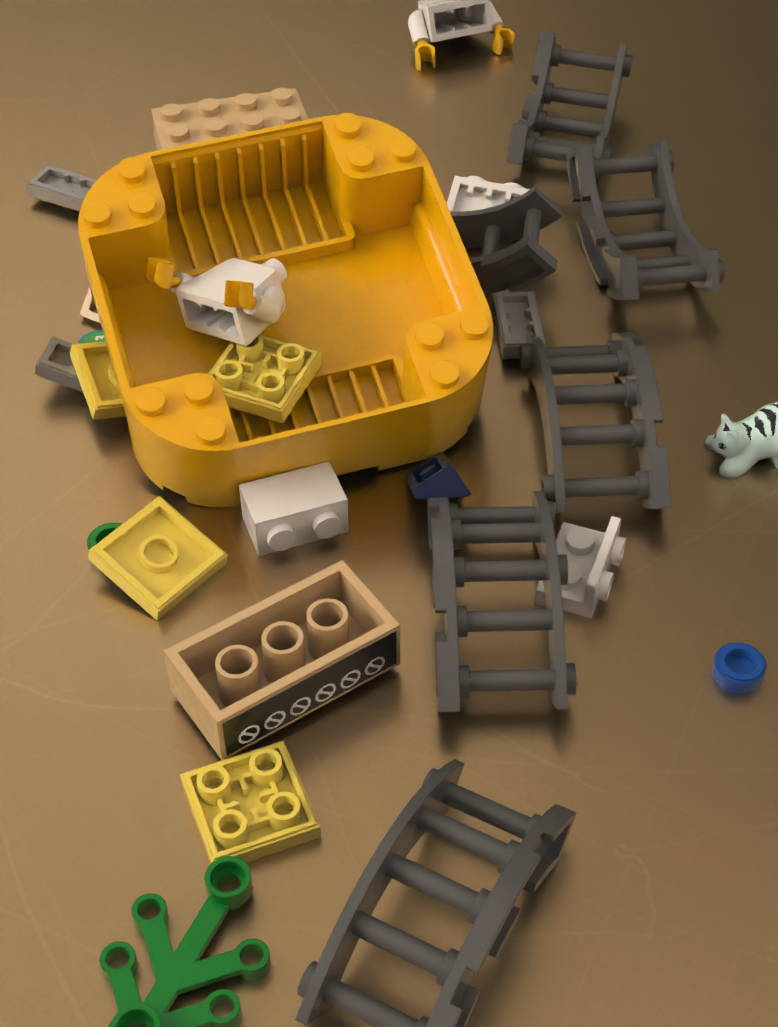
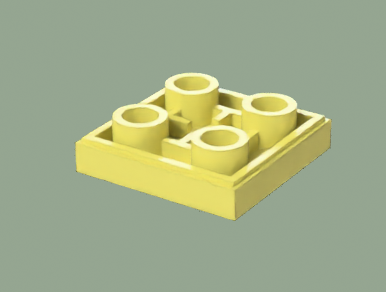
[208,334,322,423]
[180,740,321,864]

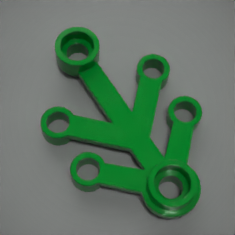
[100,856,271,1027]

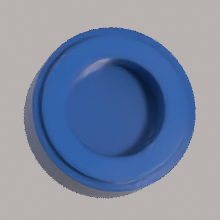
[712,643,767,695]

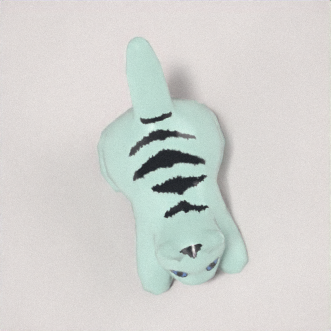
[704,402,778,478]

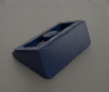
[405,452,471,499]

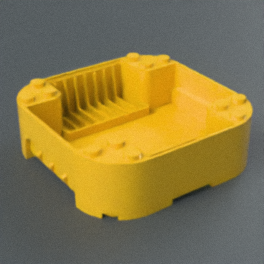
[78,113,493,507]

